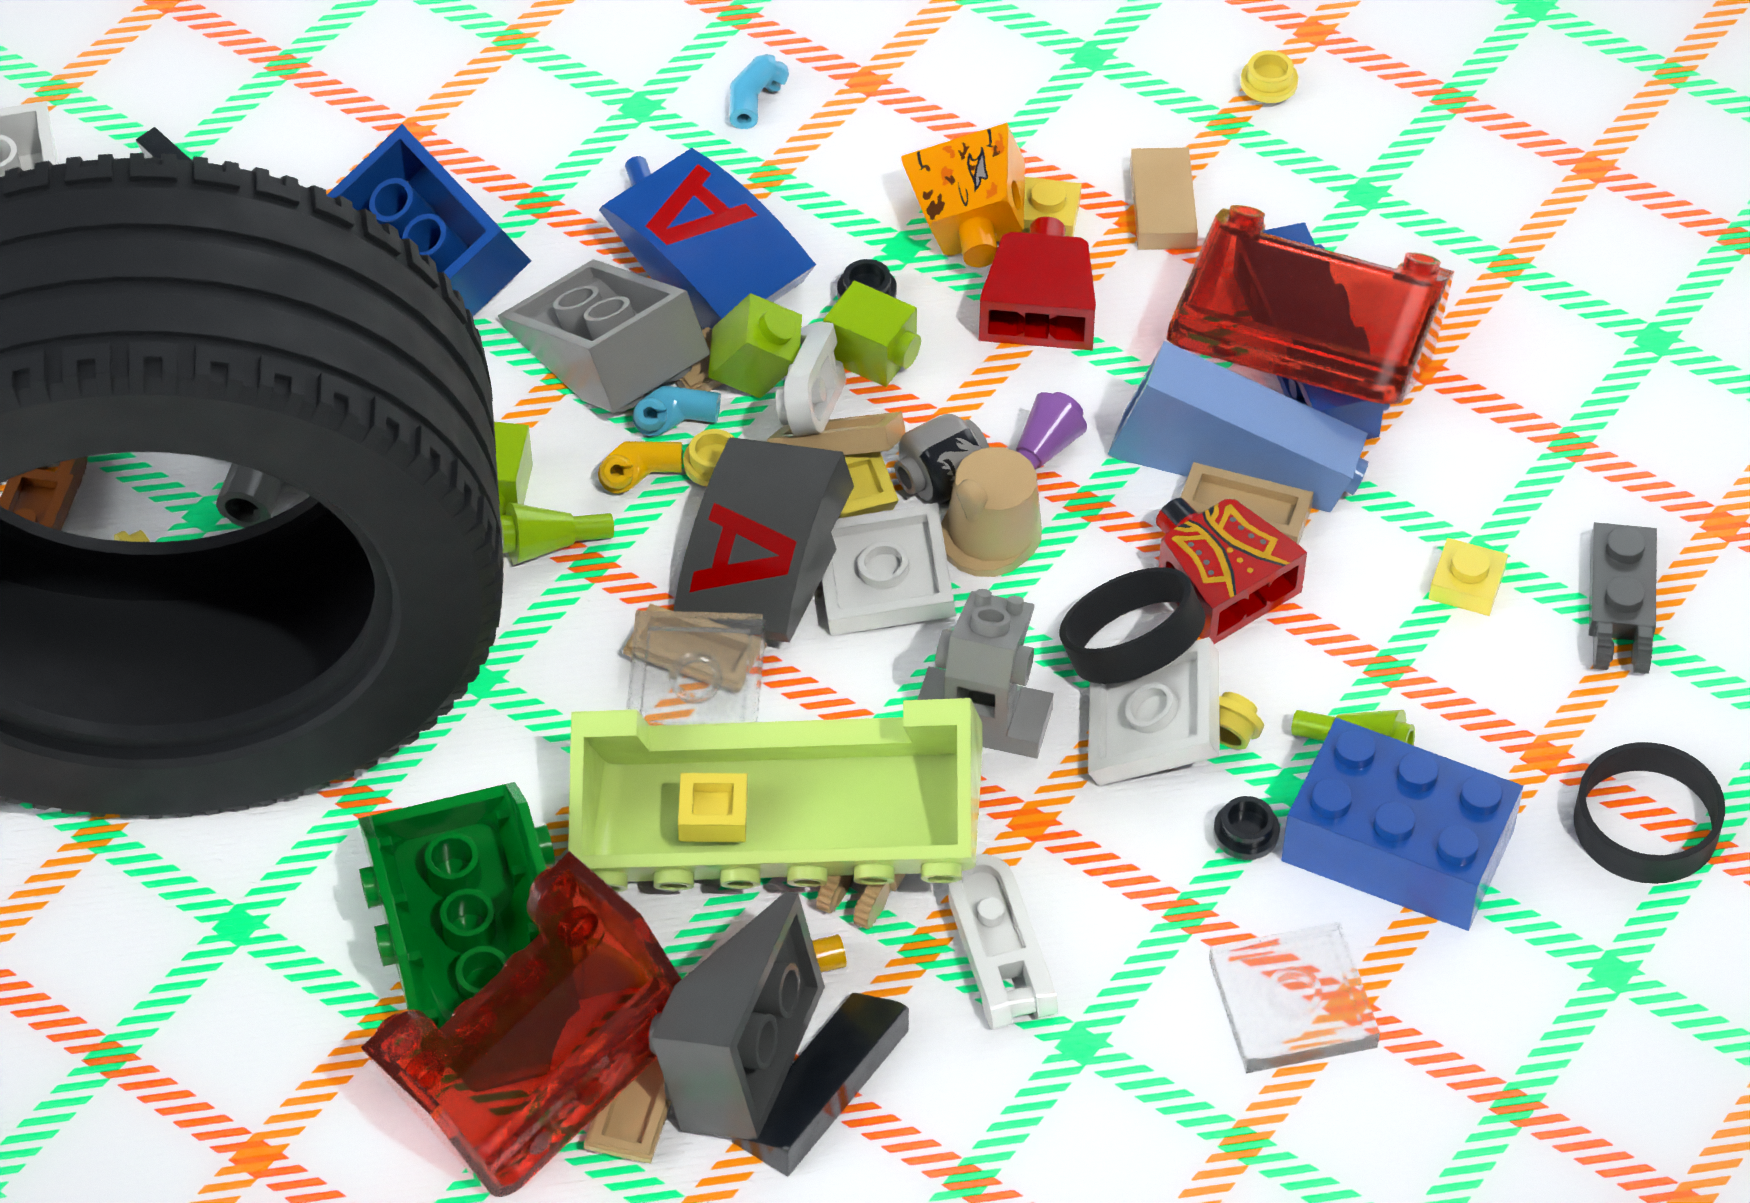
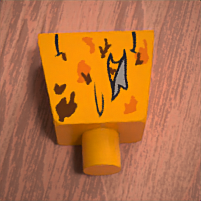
[901,122,1025,268]

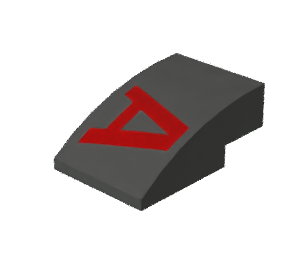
[673,437,854,643]

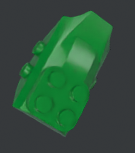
[358,782,580,1092]

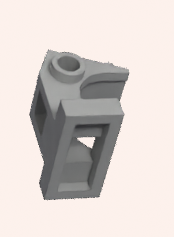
[917,589,1054,759]

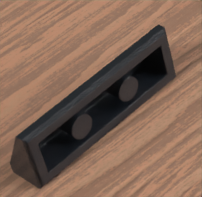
[732,992,909,1177]

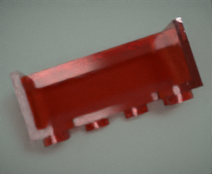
[360,851,682,1197]

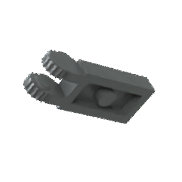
[1588,522,1657,674]

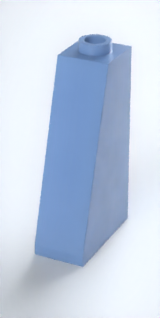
[1107,341,1369,513]

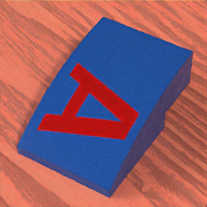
[599,148,816,329]

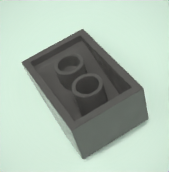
[649,892,825,1140]

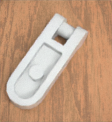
[775,321,847,436]
[948,854,1058,1029]

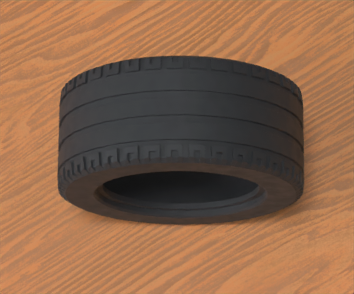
[0,153,504,819]

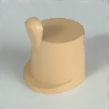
[941,447,1042,577]

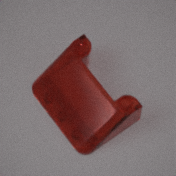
[1166,205,1455,404]

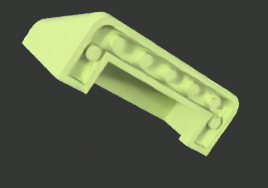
[568,698,983,893]

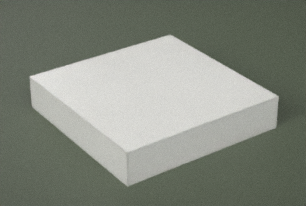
[822,503,956,636]
[1088,637,1220,786]

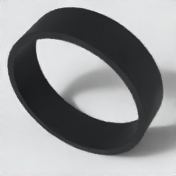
[1059,567,1205,684]
[1573,742,1726,884]

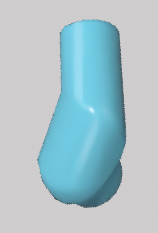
[730,54,789,129]
[633,386,721,436]

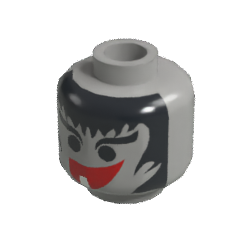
[894,414,989,505]

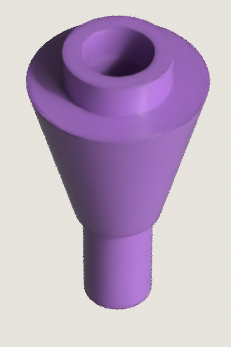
[1016,392,1087,469]

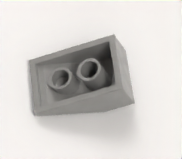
[498,259,710,413]

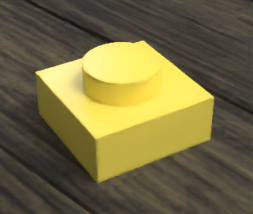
[1022,176,1082,237]
[839,452,899,518]
[1428,538,1508,616]
[678,773,748,842]

